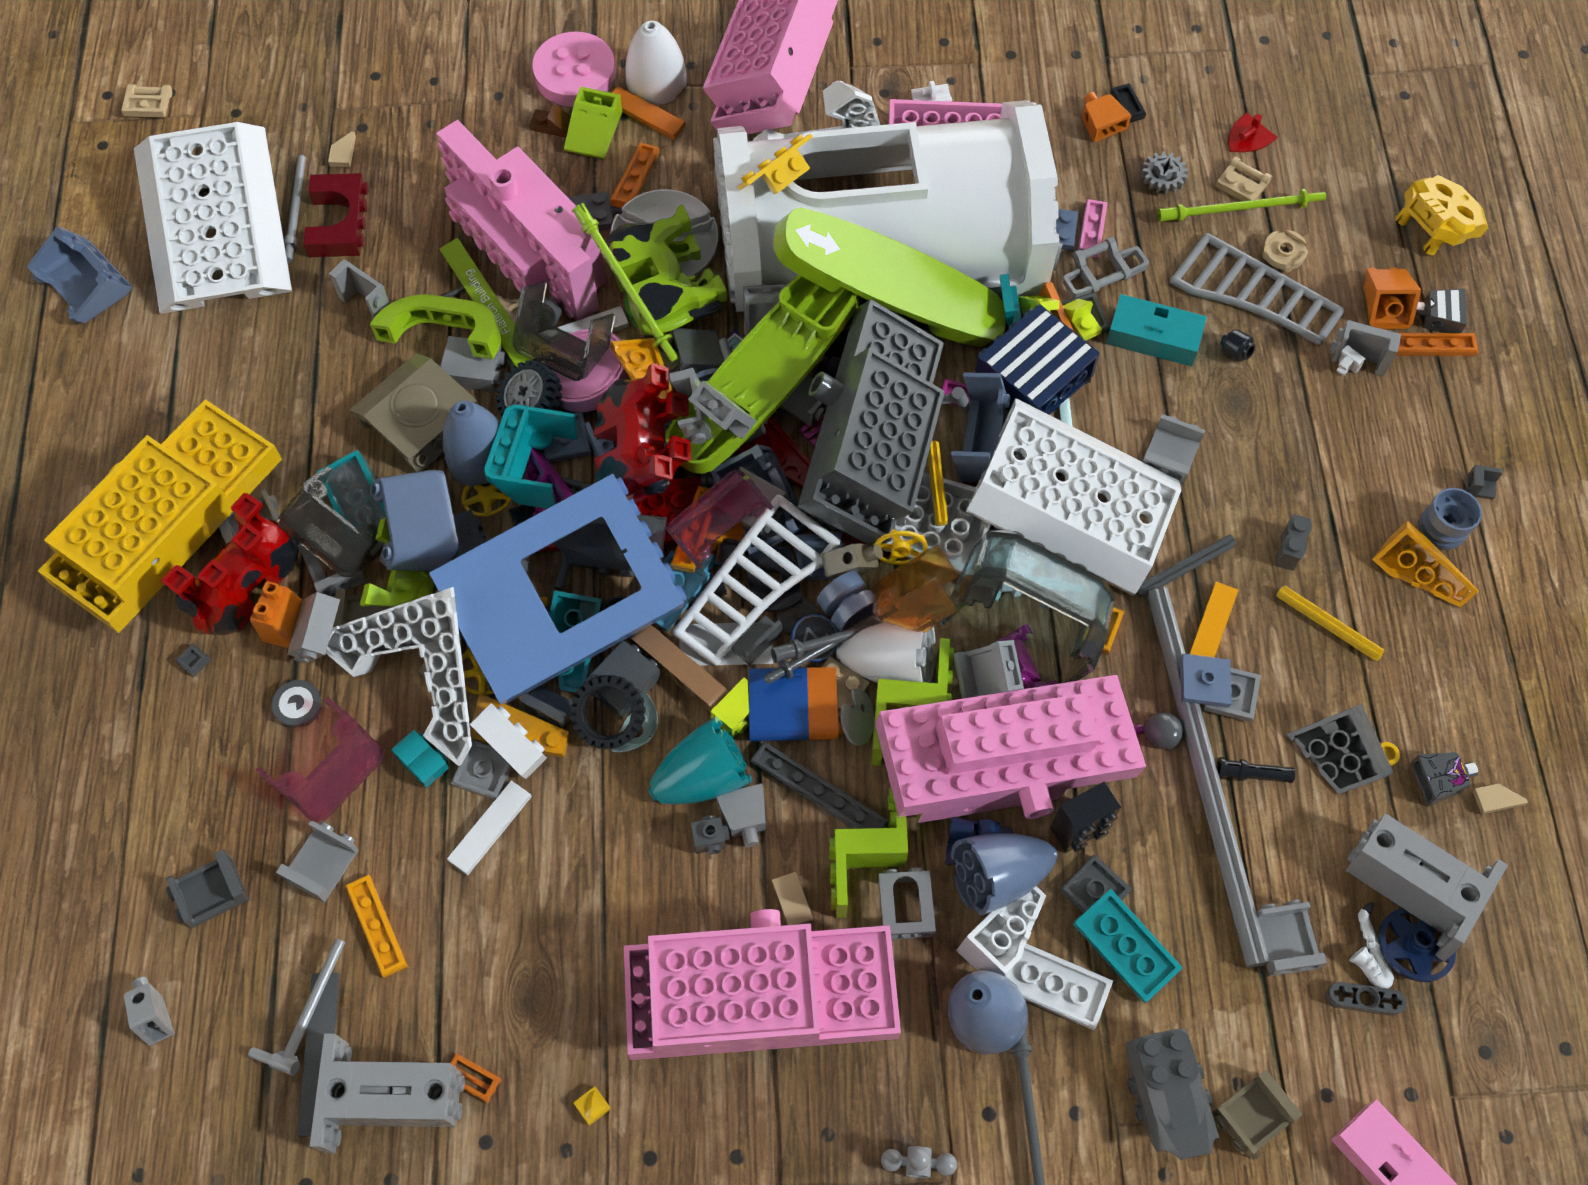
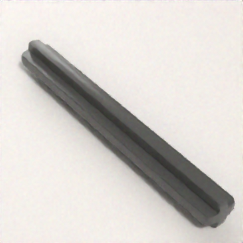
[1137,535,1236,597]

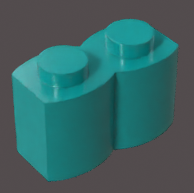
[391,730,449,788]

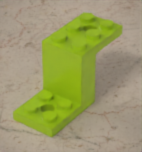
[871,638,954,766]
[829,787,908,918]

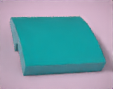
[1000,274,1021,327]

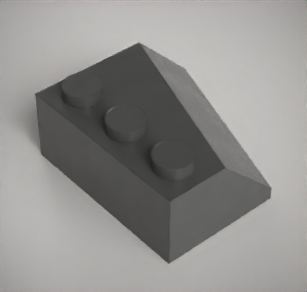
[1286,704,1394,794]

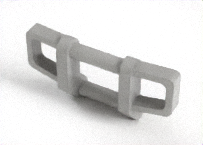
[1063,236,1149,298]

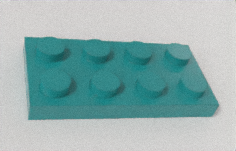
[1072,889,1183,1004]

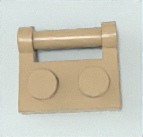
[121,84,172,117]
[1215,156,1272,201]

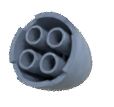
[442,401,500,487]
[951,833,1057,915]
[948,970,1028,1055]

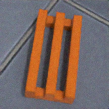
[450,1053,502,1104]

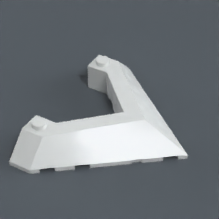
[753,81,880,141]
[326,587,472,766]

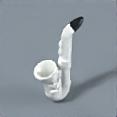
[1349,902,1394,989]

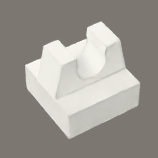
[1336,345,1365,376]

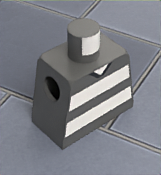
[1415,289,1467,333]

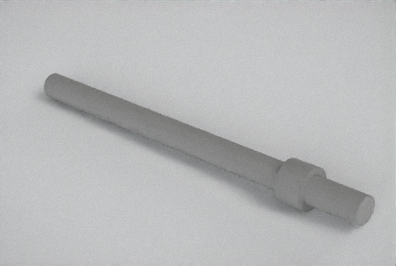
[284,155,306,263]

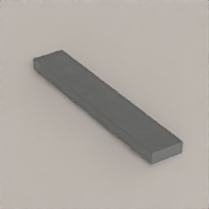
[750,742,888,829]
[297,972,340,1137]

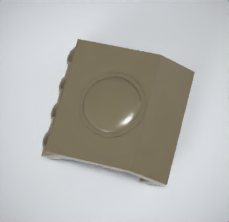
[349,353,477,472]

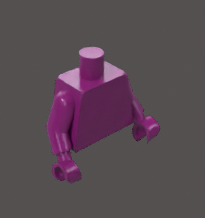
[997,624,1058,690]

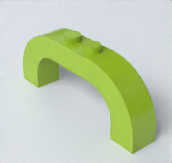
[370,294,501,360]

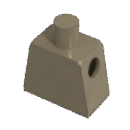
[821,544,883,577]

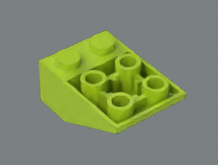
[564,87,623,159]

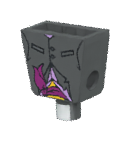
[1410,752,1478,807]

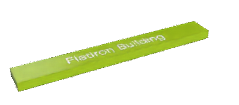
[440,238,538,367]

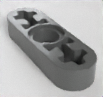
[1326,982,1407,1016]

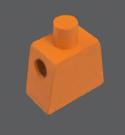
[1082,92,1131,142]

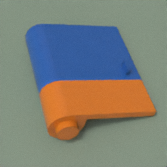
[749,667,843,741]

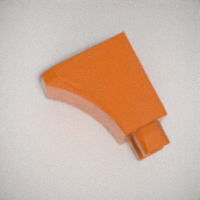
[1363,268,1421,329]
[250,581,303,648]

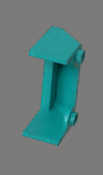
[484,405,578,509]

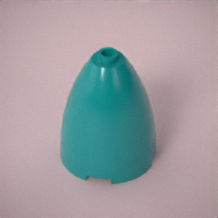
[648,717,752,805]

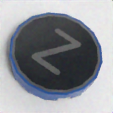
[791,614,838,663]

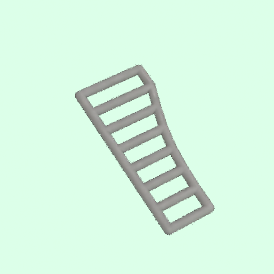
[1170,233,1344,345]

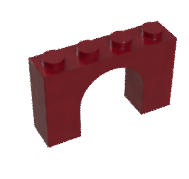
[303,173,369,257]

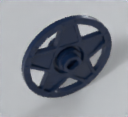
[1378,908,1456,982]

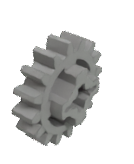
[1141,152,1189,195]

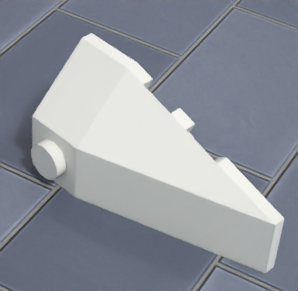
[956,886,1046,976]

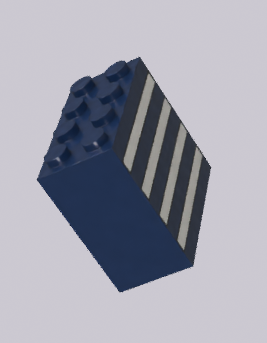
[975,304,1100,415]

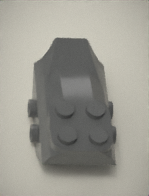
[554,511,667,577]
[1126,1029,1219,1160]

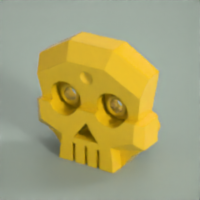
[1395,175,1488,256]

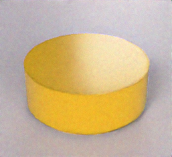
[1380,742,1400,767]

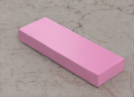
[1078,199,1108,258]

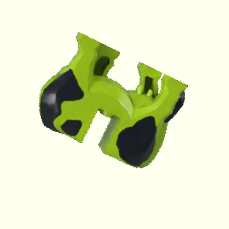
[605,204,727,335]

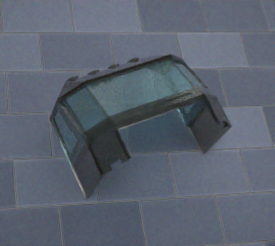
[939,530,1116,683]

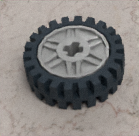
[496,360,562,416]

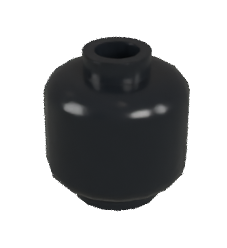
[1220,329,1256,362]
[714,538,745,574]

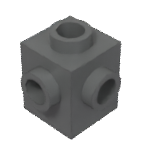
[691,816,730,855]

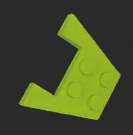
[360,518,435,608]

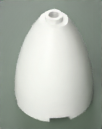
[625,21,687,105]
[836,618,935,683]

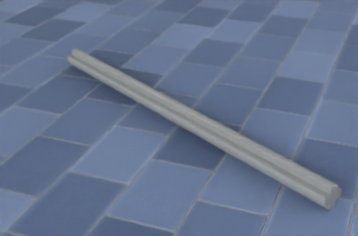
[1147,587,1270,968]

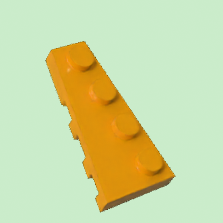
[610,338,672,399]
[470,695,570,758]

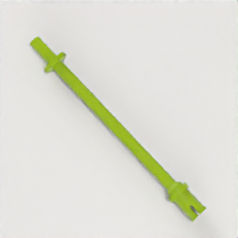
[1157,189,1326,222]
[572,203,679,363]

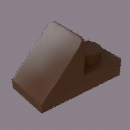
[529,103,571,138]

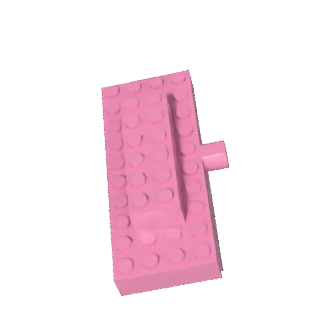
[702,0,838,134]
[436,120,607,321]
[875,675,1146,823]
[624,909,901,1060]

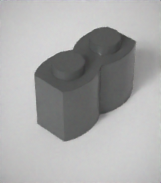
[1276,514,1312,571]

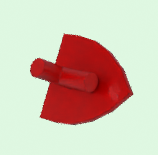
[1228,113,1278,153]

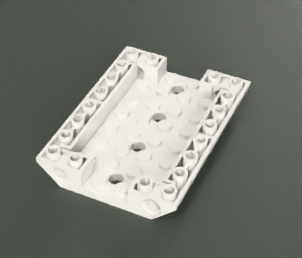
[134,122,292,314]
[965,398,1181,596]

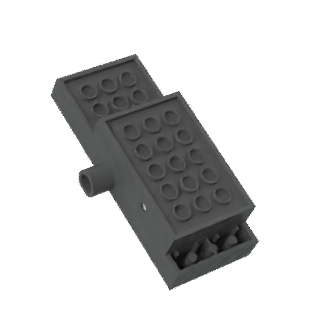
[798,299,945,544]

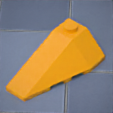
[1372,520,1479,608]

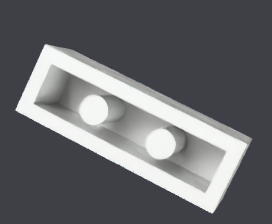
[470,703,547,779]

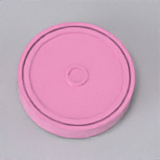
[532,32,616,107]
[542,329,630,412]

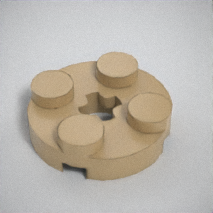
[1262,230,1308,273]

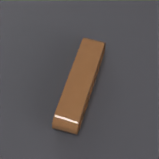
[628,625,729,713]

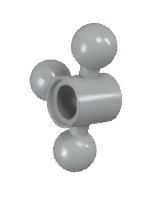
[881,1146,957,1178]

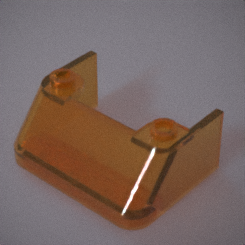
[873,544,959,633]

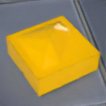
[574,1086,611,1126]

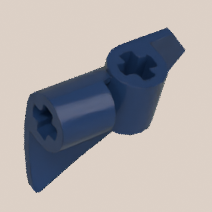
[945,817,1015,866]

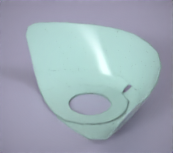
[611,691,658,752]

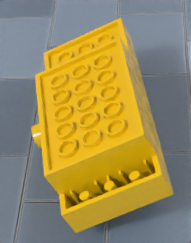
[38,399,282,634]

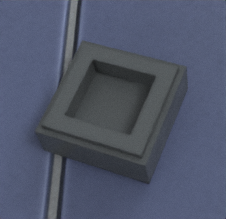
[175,643,211,677]

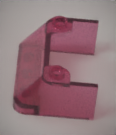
[666,468,774,569]
[256,697,384,823]

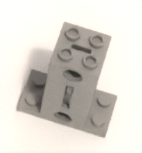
[1345,813,1508,961]
[310,1034,465,1154]

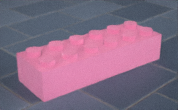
[889,99,1002,126]

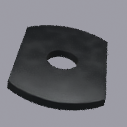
[746,546,802,612]

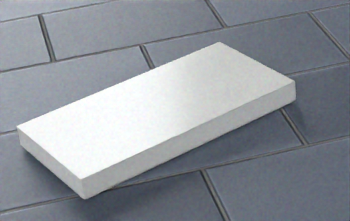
[1004,944,1113,1031]

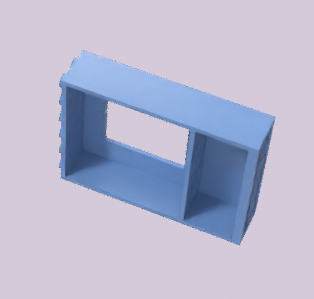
[429,474,687,704]

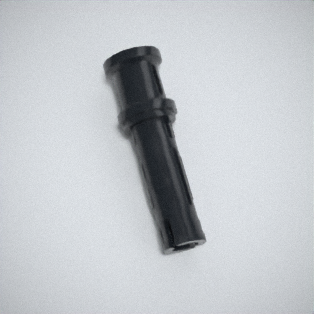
[1216,757,1295,783]

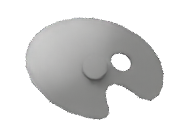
[841,688,874,746]

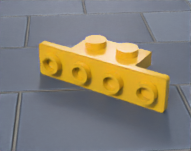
[737,134,812,195]

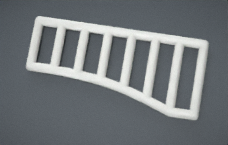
[673,494,840,666]

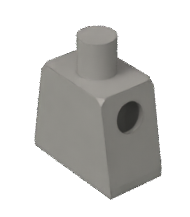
[716,784,766,847]
[124,977,175,1046]

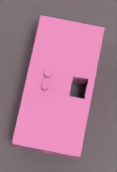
[1331,1099,1457,1185]

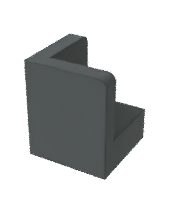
[1467,465,1502,500]

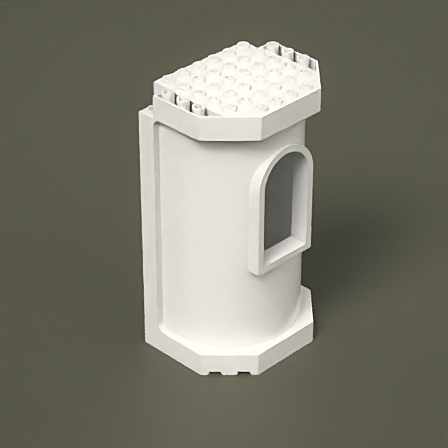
[713,100,1059,312]

